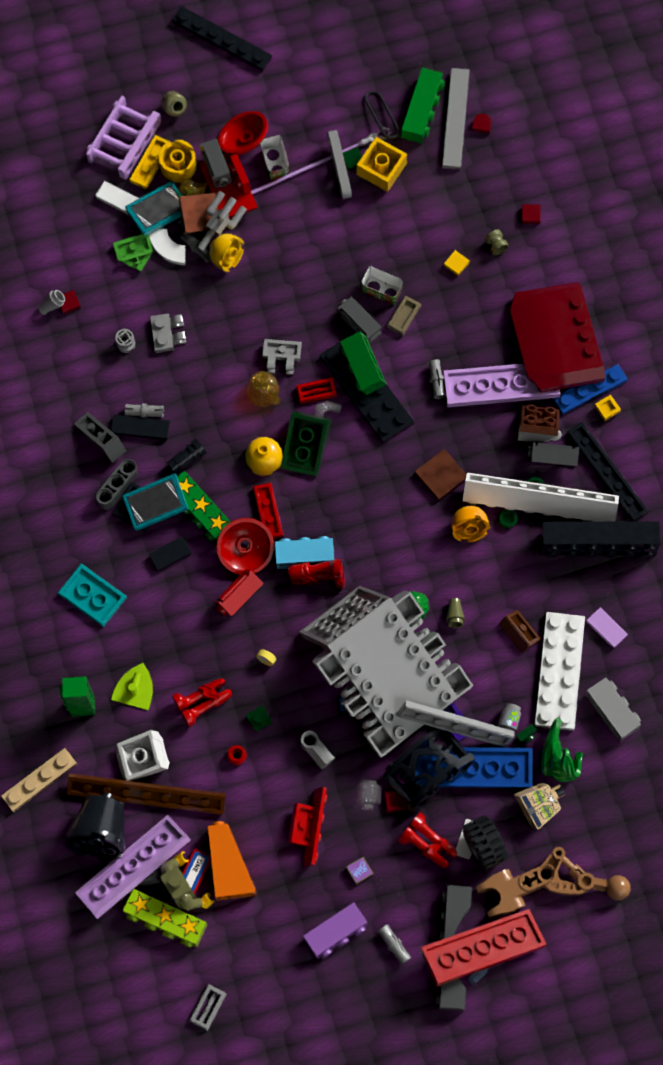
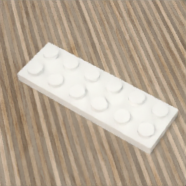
[535,612,585,731]

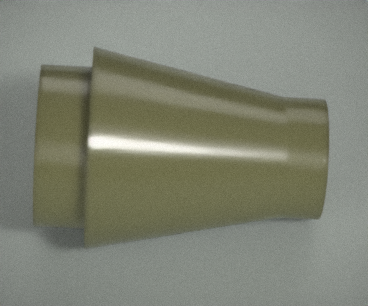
[446,598,465,628]

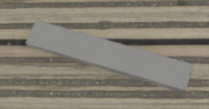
[443,68,470,170]
[398,700,514,747]

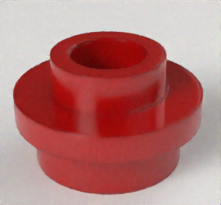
[227,745,247,765]

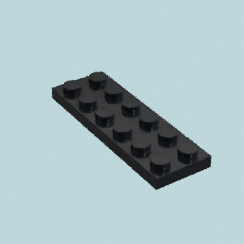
[320,335,414,444]

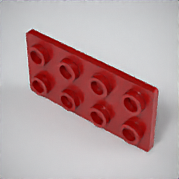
[199,153,258,219]

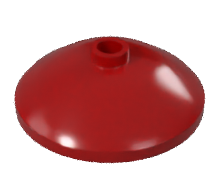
[218,111,268,155]
[216,518,274,575]

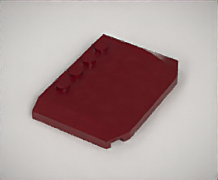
[510,282,605,393]

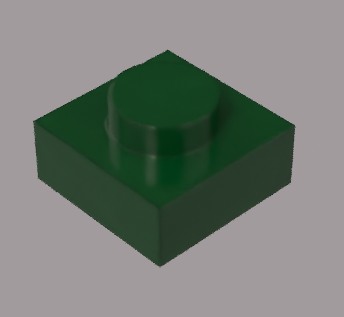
[246,705,273,733]
[515,724,537,745]

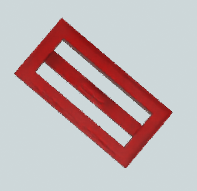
[296,377,337,405]

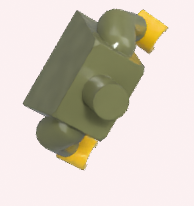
[160,851,215,910]

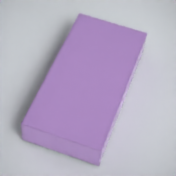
[586,607,628,649]

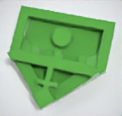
[113,234,154,271]

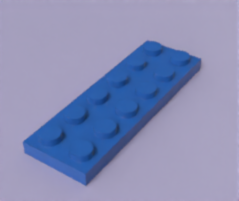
[416,747,533,789]

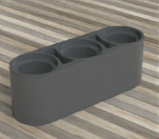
[96,459,138,510]

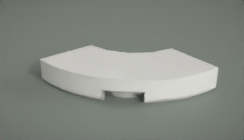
[149,229,186,265]

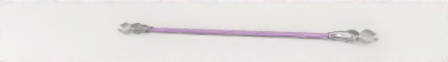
[179,127,392,228]

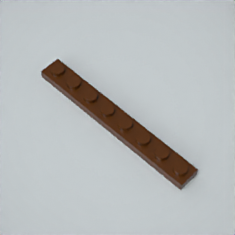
[67,773,226,815]

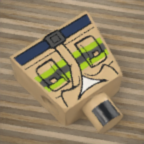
[514,783,565,830]

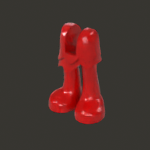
[288,559,345,589]
[172,678,232,727]
[397,812,458,868]

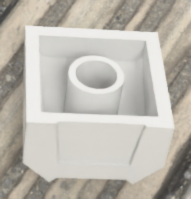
[116,730,169,781]

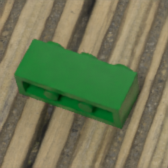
[340,332,387,395]

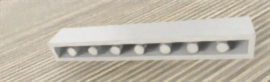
[463,473,619,522]

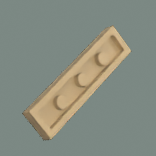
[1,748,77,812]

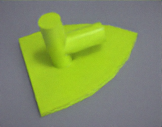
[111,663,153,710]

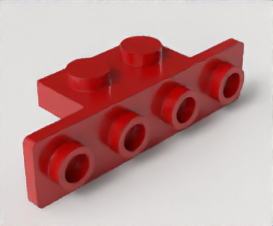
[288,787,327,867]

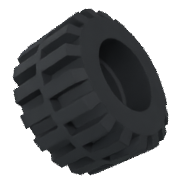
[463,815,508,871]

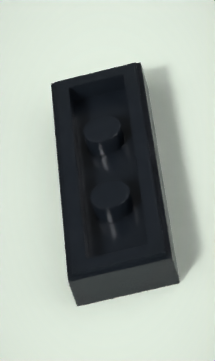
[111,415,170,440]

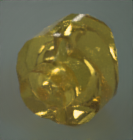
[179,175,207,196]

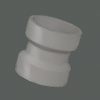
[115,329,135,353]

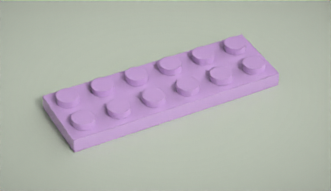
[444,364,560,407]
[75,815,190,919]

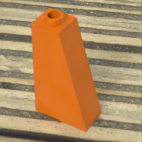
[208,821,256,900]

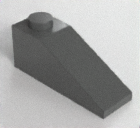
[74,412,126,463]

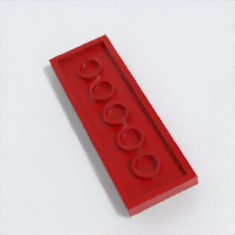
[420,909,547,986]

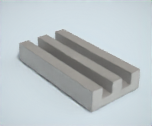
[190,984,227,1031]

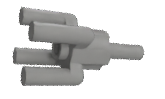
[198,191,247,251]

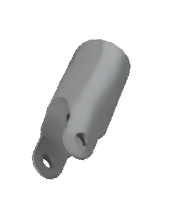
[518,424,562,443]

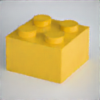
[357,137,407,192]

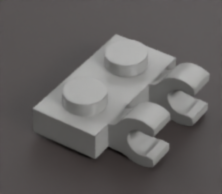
[150,313,187,353]
[263,339,302,375]

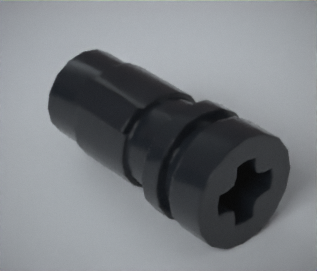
[166,438,207,474]

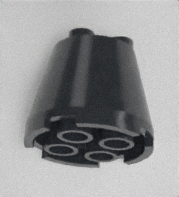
[65,793,126,861]

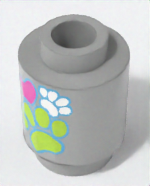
[497,703,521,732]

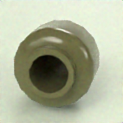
[160,91,187,117]

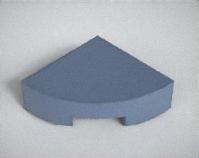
[468,969,488,985]

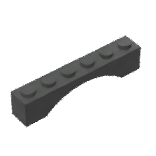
[436,885,472,1012]

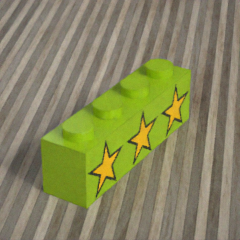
[123,889,207,948]

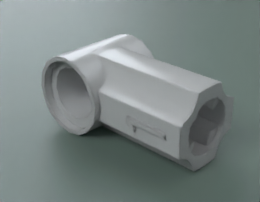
[300,731,335,770]

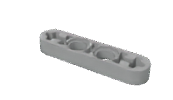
[327,130,352,199]

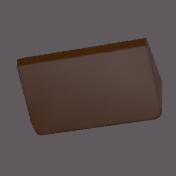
[499,609,541,653]

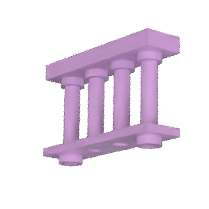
[86,96,161,180]

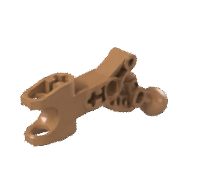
[476,847,631,919]

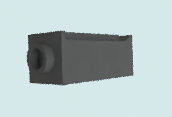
[199,139,232,189]
[338,296,382,344]
[528,442,579,466]

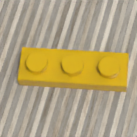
[130,135,171,189]

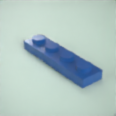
[553,364,628,415]

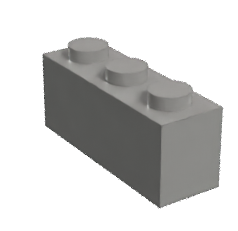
[585,678,641,742]

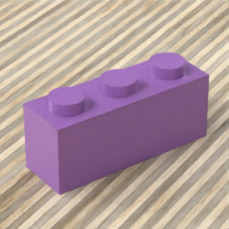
[303,902,367,959]

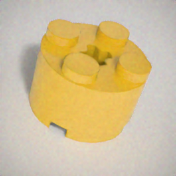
[159,140,197,184]

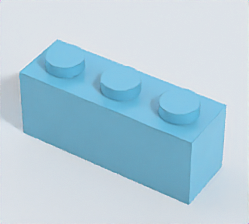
[275,536,334,569]

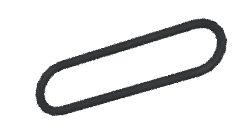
[364,91,400,139]

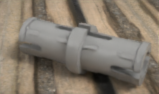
[428,360,446,399]
[125,403,164,418]
[377,925,411,965]

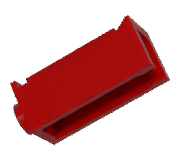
[214,569,264,616]

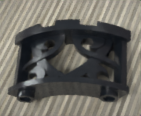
[382,727,476,813]

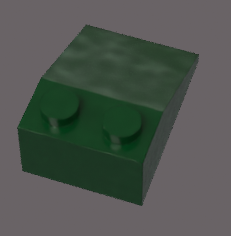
[281,411,332,476]

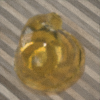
[247,371,281,407]

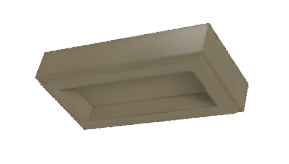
[387,296,422,336]

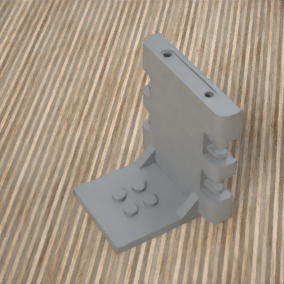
[299,586,474,758]

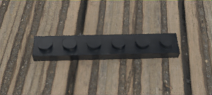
[172,6,272,72]

